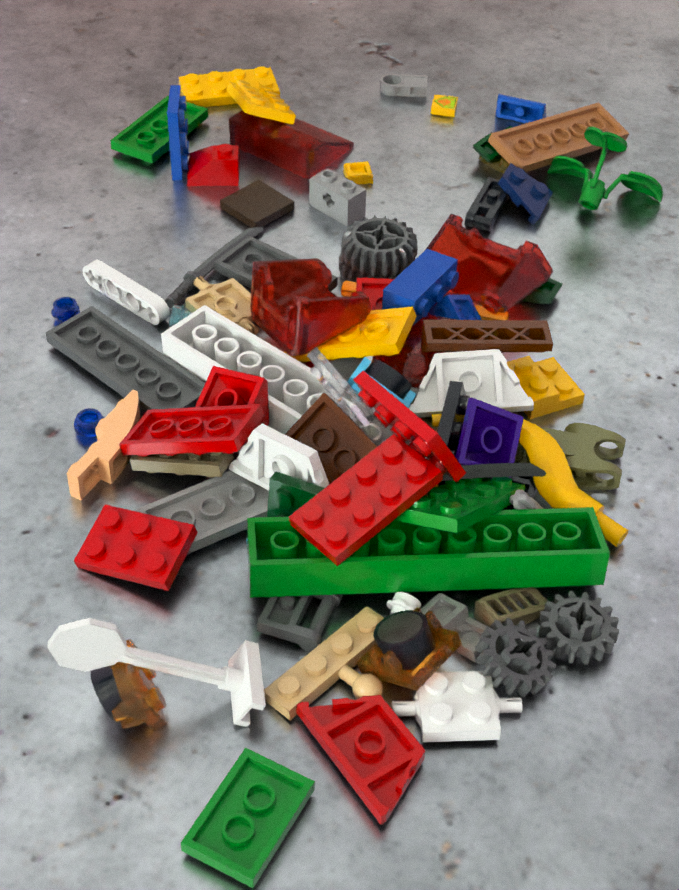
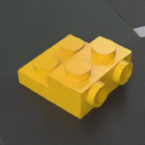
[507,356,585,420]

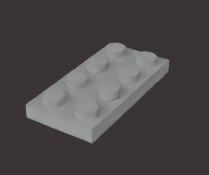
[136,471,269,554]

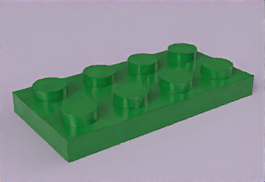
[110,96,209,164]
[395,477,525,533]

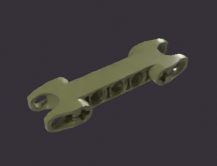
[410,399,626,490]

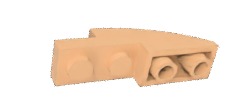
[67,390,141,500]

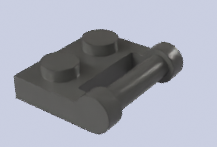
[257,594,343,652]

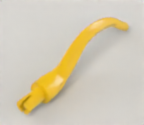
[432,413,629,547]

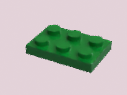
[181,748,315,888]

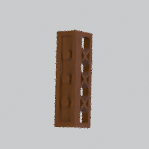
[421,320,553,352]

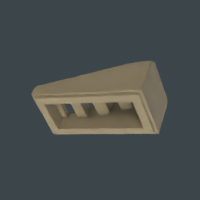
[474,587,547,627]

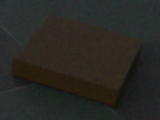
[220,180,294,228]

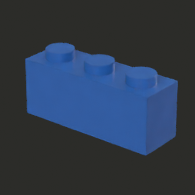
[382,249,459,326]

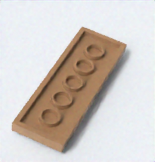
[488,102,630,172]

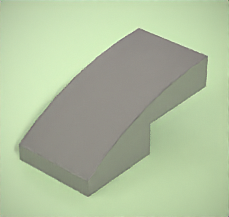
[419,592,487,662]

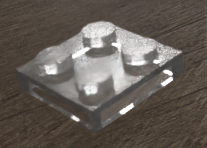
[306,347,375,427]

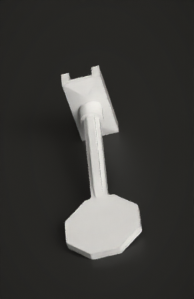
[48,618,266,727]

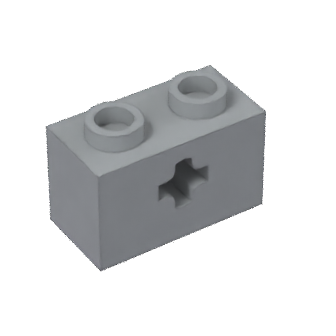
[309,168,366,226]

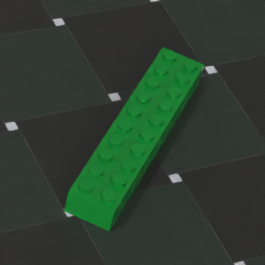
[247,507,610,598]

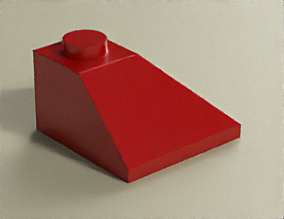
[187,144,240,186]
[195,366,269,445]

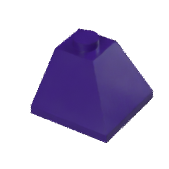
[455,398,524,479]

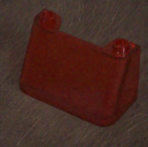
[425,214,553,314]
[250,258,371,357]

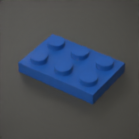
[167,85,190,180]

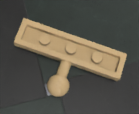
[264,606,384,720]

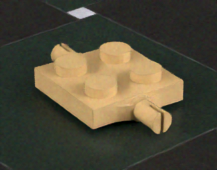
[185,276,266,335]

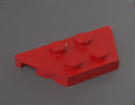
[297,695,426,825]

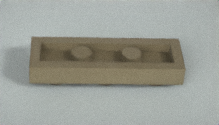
[130,452,234,478]

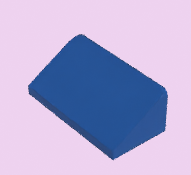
[495,94,546,123]

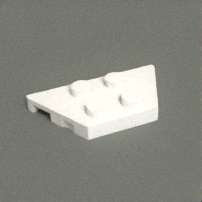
[409,349,534,418]
[229,423,329,491]

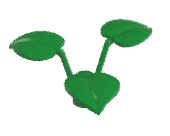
[548,127,663,210]

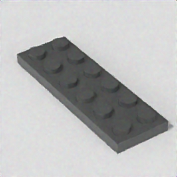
[46,306,205,413]

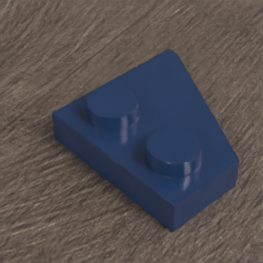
[498,163,553,225]

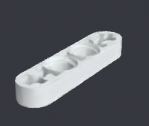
[83,259,170,325]

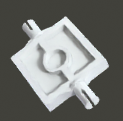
[392,671,523,742]

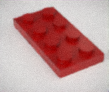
[353,371,466,482]
[119,404,264,457]
[288,434,443,566]

